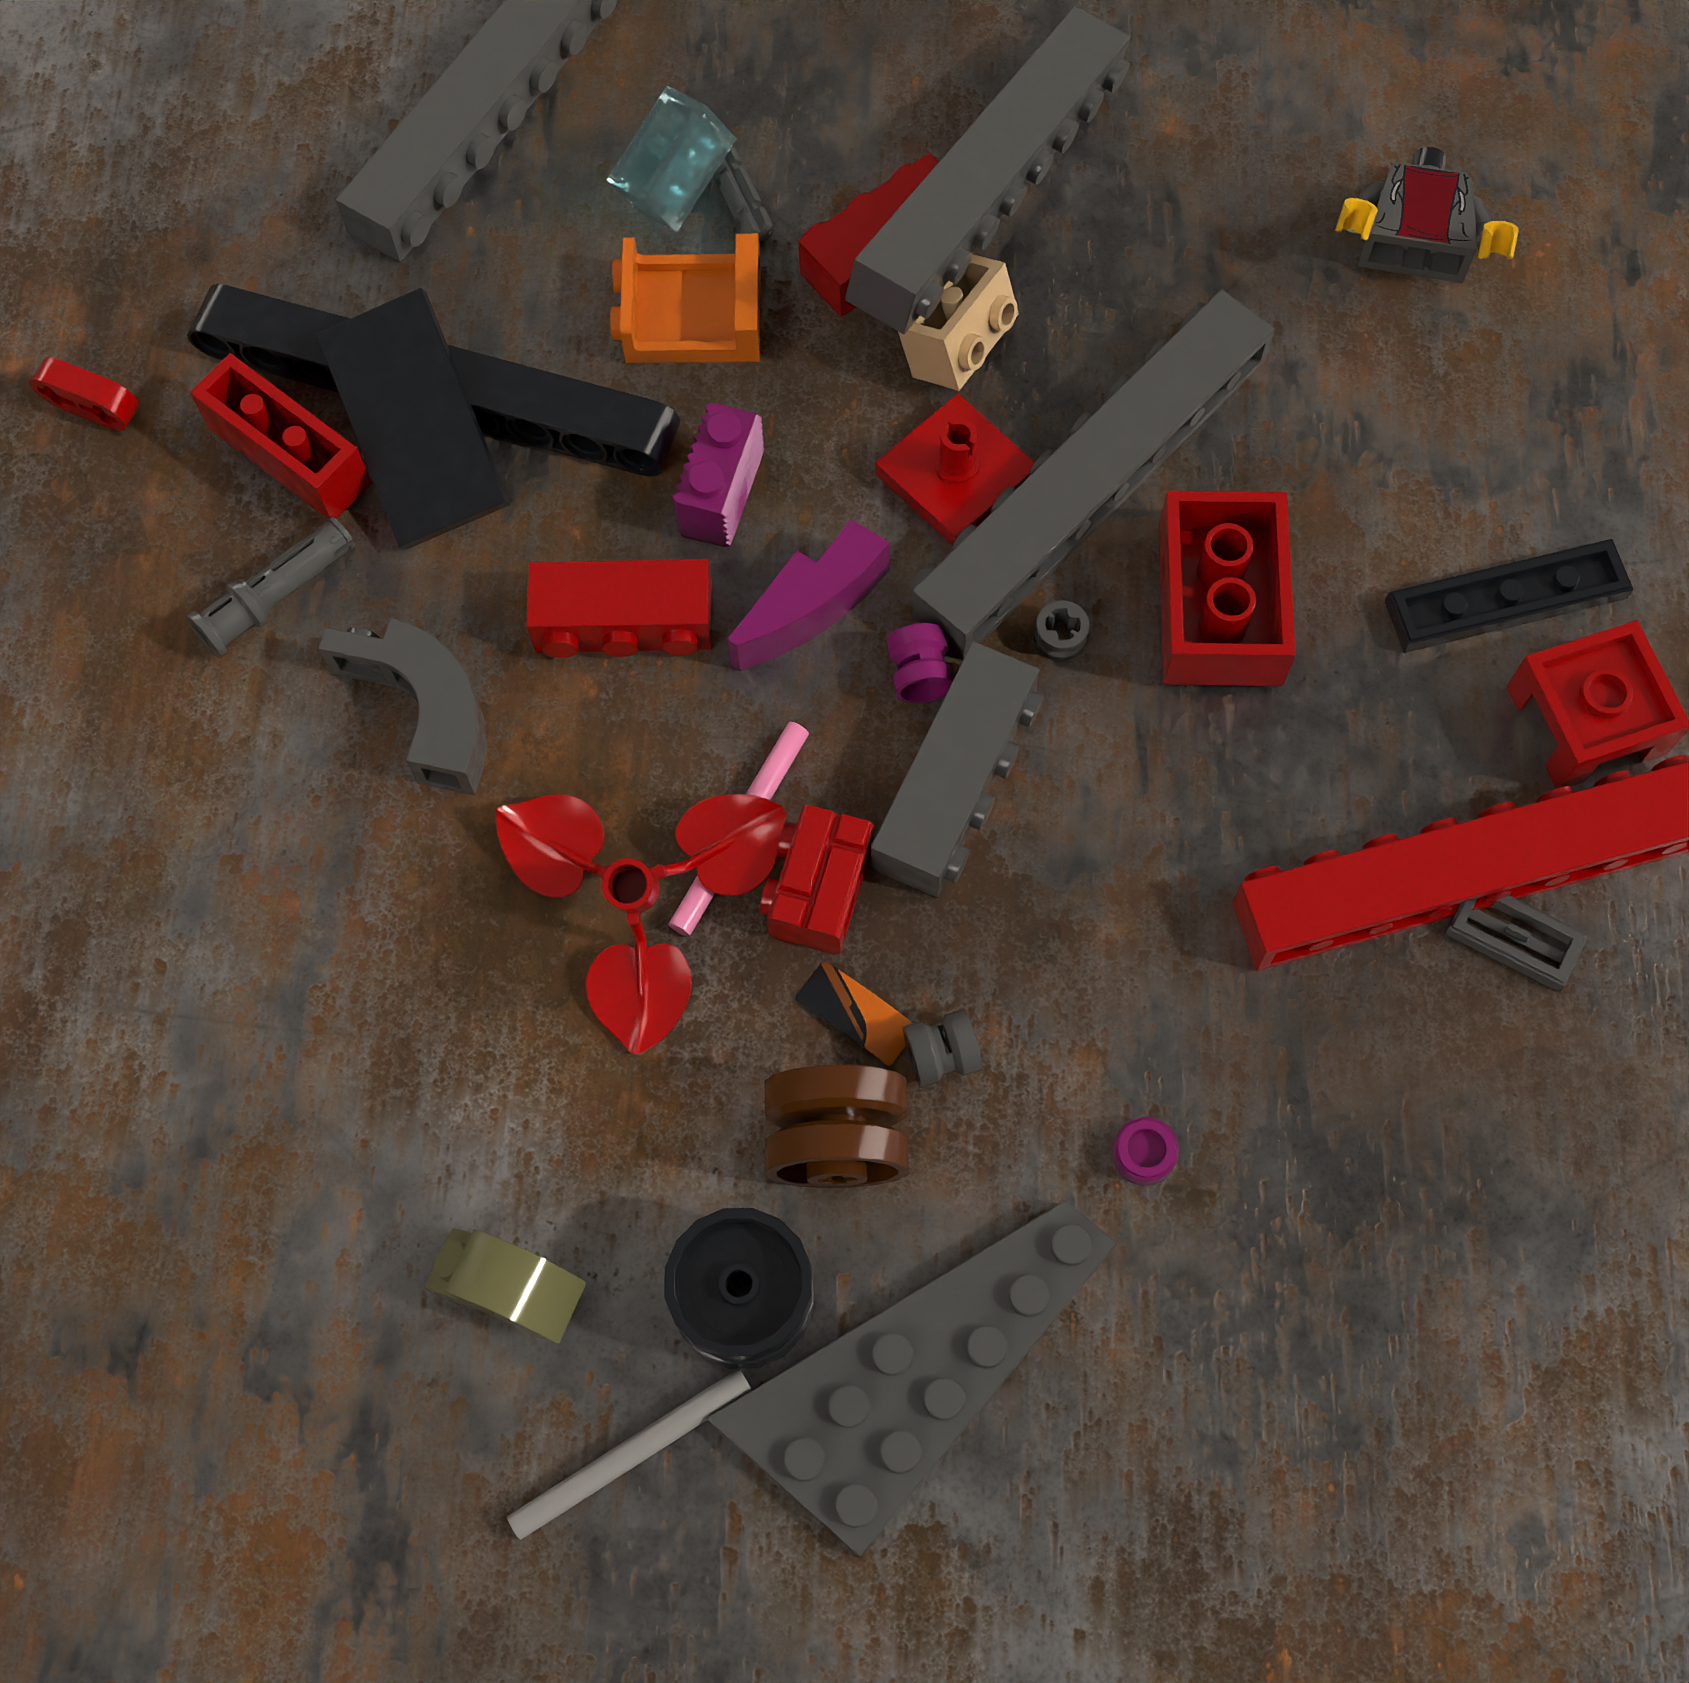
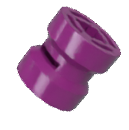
[886,623,954,703]

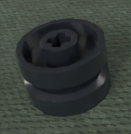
[664,1208,814,1369]

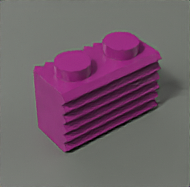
[672,403,765,547]

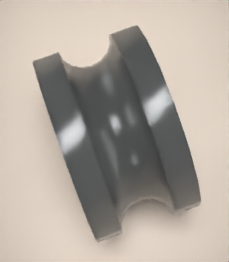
[1034,600,1090,661]

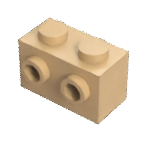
[898,254,1019,391]

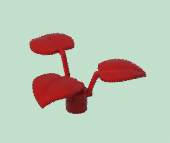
[496,794,787,1054]

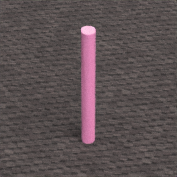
[668,722,809,937]

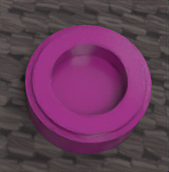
[1112,1117,1179,1185]

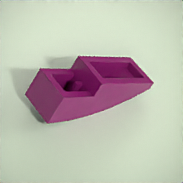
[727,519,890,671]

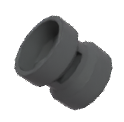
[903,1009,982,1088]

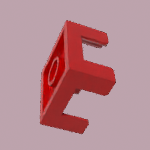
[1506,620,1689,788]

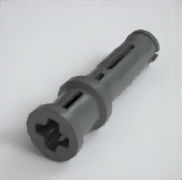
[185,516,355,658]

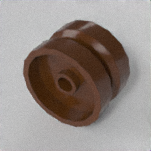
[764,1065,909,1188]

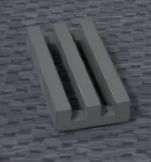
[1445,895,1589,992]

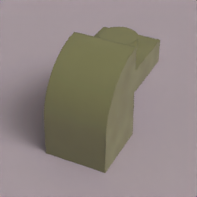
[424,1228,587,1344]

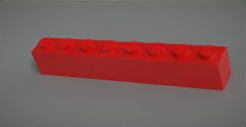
[1232,755,1689,971]

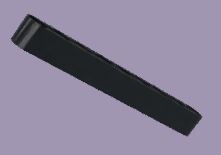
[187,284,681,477]

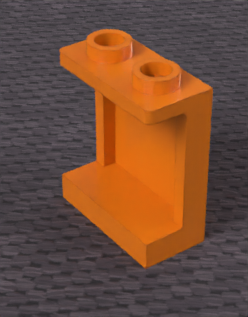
[610,233,761,363]

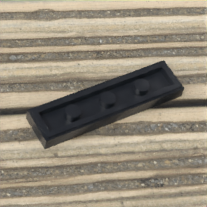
[1385,539,1634,653]

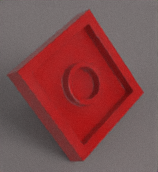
[875,393,1035,545]

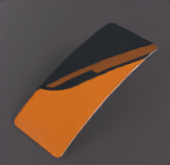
[796,962,913,1066]

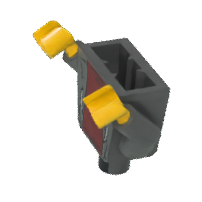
[1335,147,1519,283]

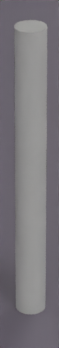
[507,1368,752,1540]

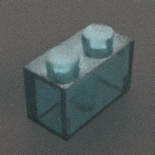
[606,86,736,233]

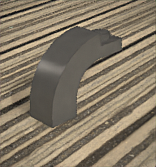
[318,618,487,796]

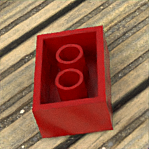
[1158,490,1296,686]

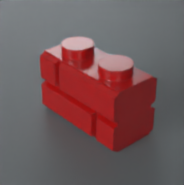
[759,805,874,955]

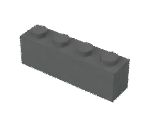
[871,641,1044,898]

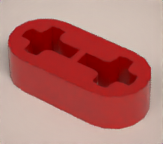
[29,357,140,431]

